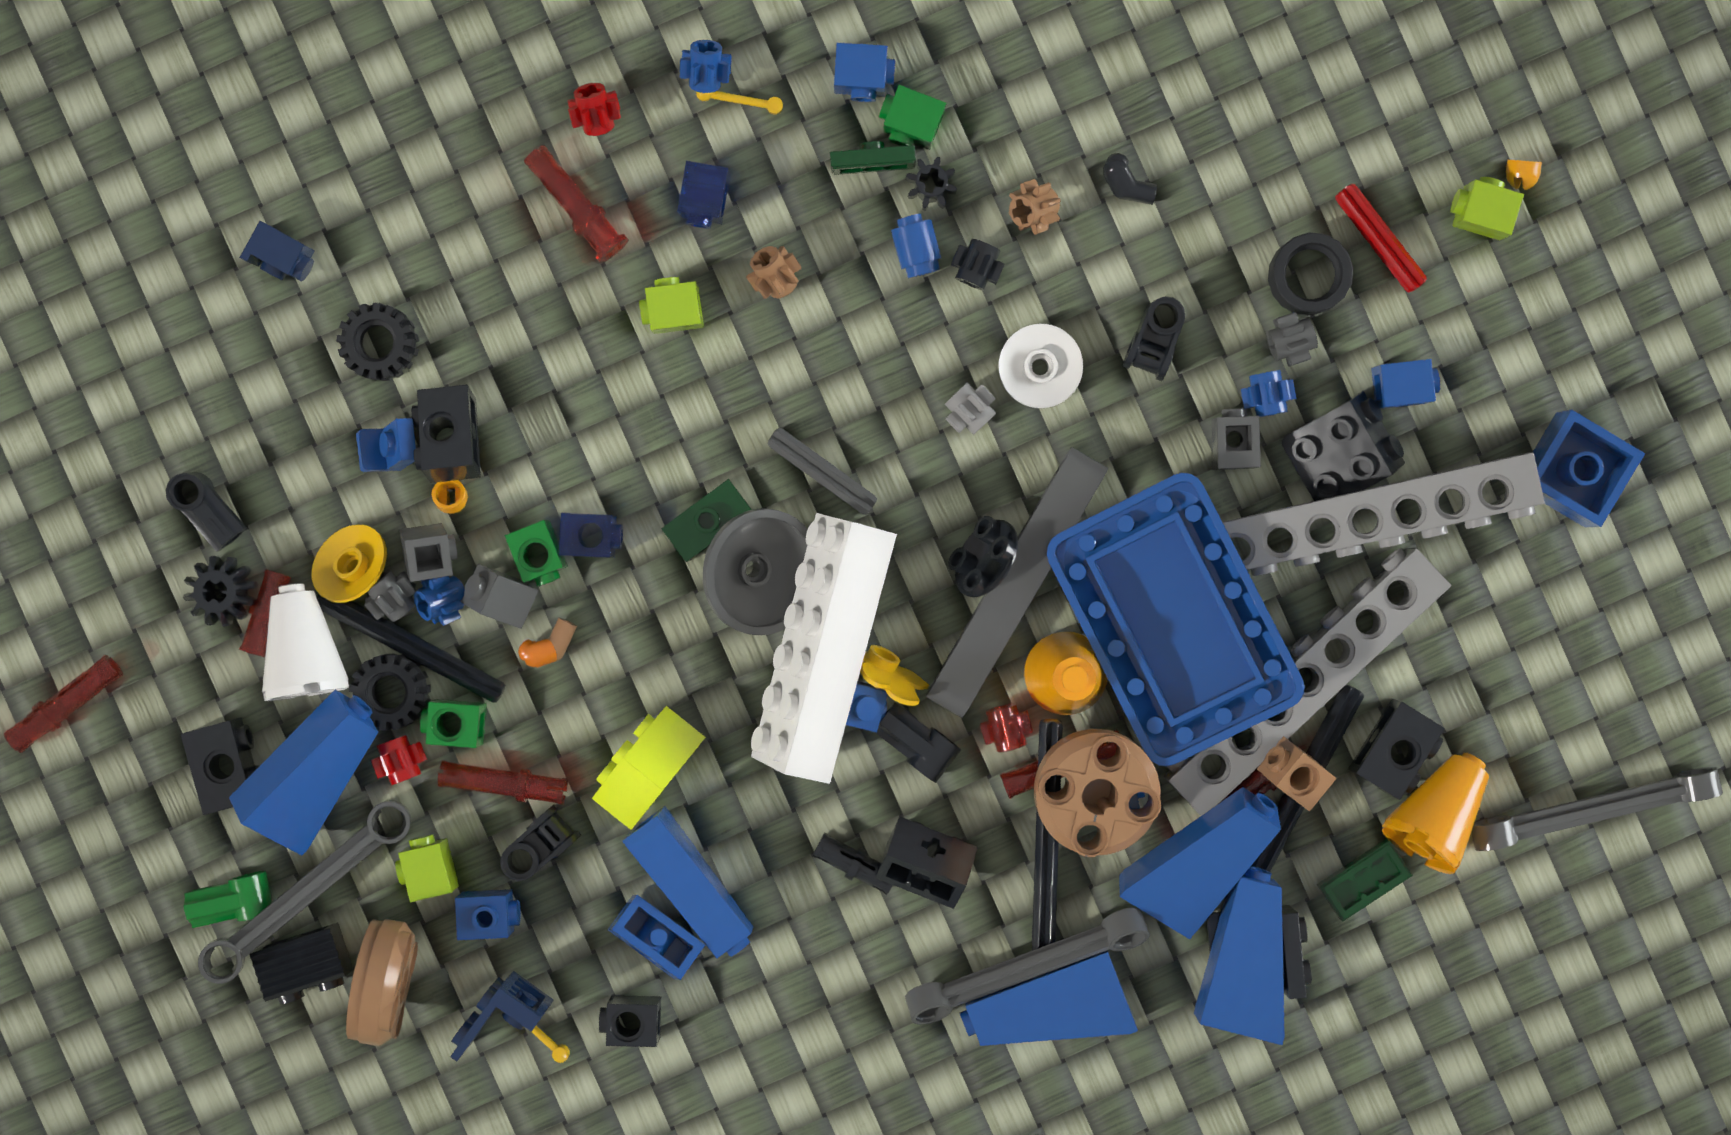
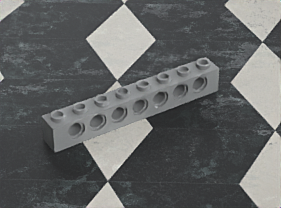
[1223,453,1545,576]
[1163,548,1452,816]

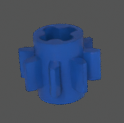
[680,40,732,93]
[1240,370,1297,417]
[414,576,465,626]

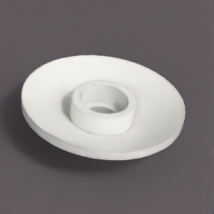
[999,324,1083,408]

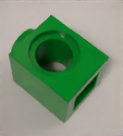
[504,520,568,587]
[420,699,487,748]

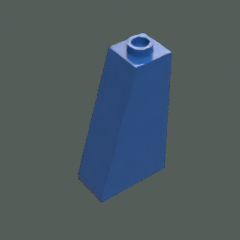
[229,689,378,856]
[1119,787,1281,939]
[623,806,753,958]
[1194,866,1285,1045]
[960,951,1138,1046]

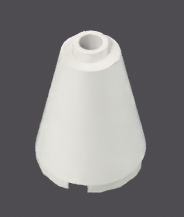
[262,584,349,701]

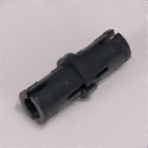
[812,833,893,895]

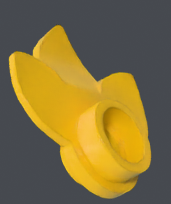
[860,645,929,706]

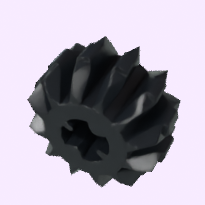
[183,556,259,627]

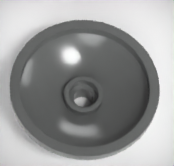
[703,508,808,635]

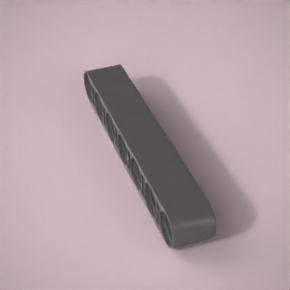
[925,447,1108,718]

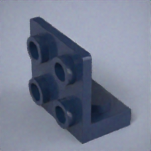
[450,971,554,1062]

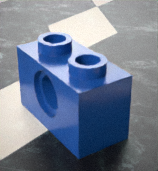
[607,895,705,980]

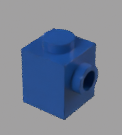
[834,43,895,102]
[846,681,888,733]
[455,889,521,940]

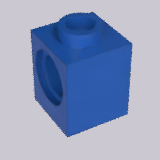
[1371,359,1440,409]

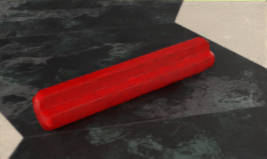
[1335,183,1427,292]

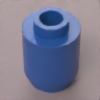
[891,213,942,279]

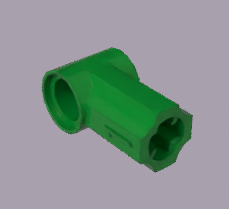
[183,871,273,928]

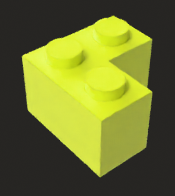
[592,706,706,830]

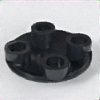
[948,516,1018,597]

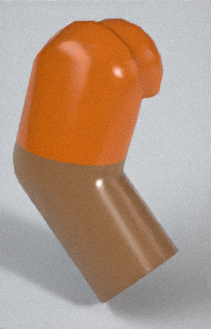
[518,618,577,668]

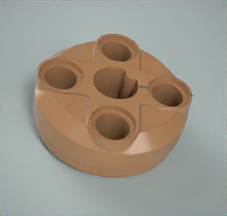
[1034,729,1161,857]
[346,919,418,1046]

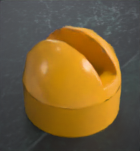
[1506,159,1542,190]
[431,480,468,514]

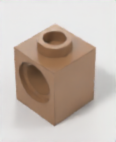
[1257,736,1337,811]

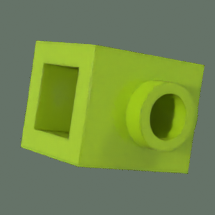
[1451,177,1524,241]
[639,277,704,334]
[395,834,459,903]

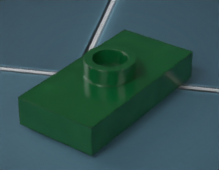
[830,141,916,175]
[661,479,752,562]
[1317,839,1413,922]

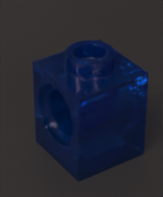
[677,161,731,229]
[559,513,623,558]

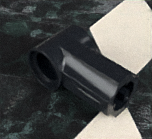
[165,472,247,552]
[875,702,961,783]

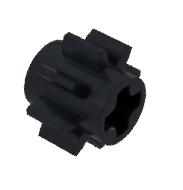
[905,157,957,211]
[951,239,1005,291]

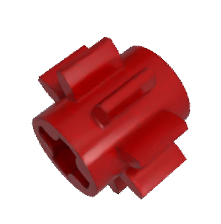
[567,83,621,136]
[371,735,427,785]

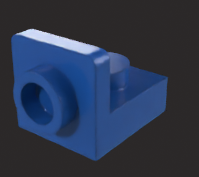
[356,418,416,472]

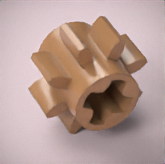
[1009,179,1061,235]
[746,246,802,299]

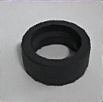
[1268,232,1353,316]

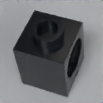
[599,995,662,1047]

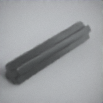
[767,428,877,515]

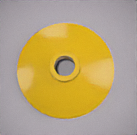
[312,524,387,603]

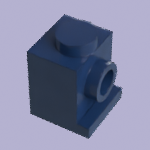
[239,221,315,282]

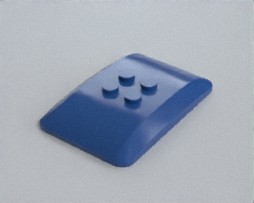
[1047,473,1305,766]

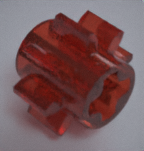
[980,703,1033,752]

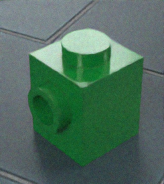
[879,85,946,150]

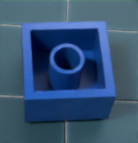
[1532,410,1645,528]

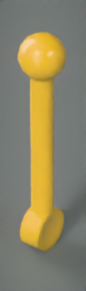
[696,91,783,115]
[532,1025,570,1063]

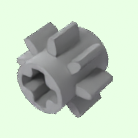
[945,383,996,435]

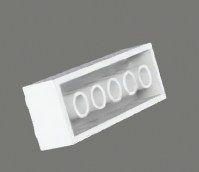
[751,513,897,784]

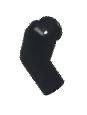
[1103,153,1157,205]

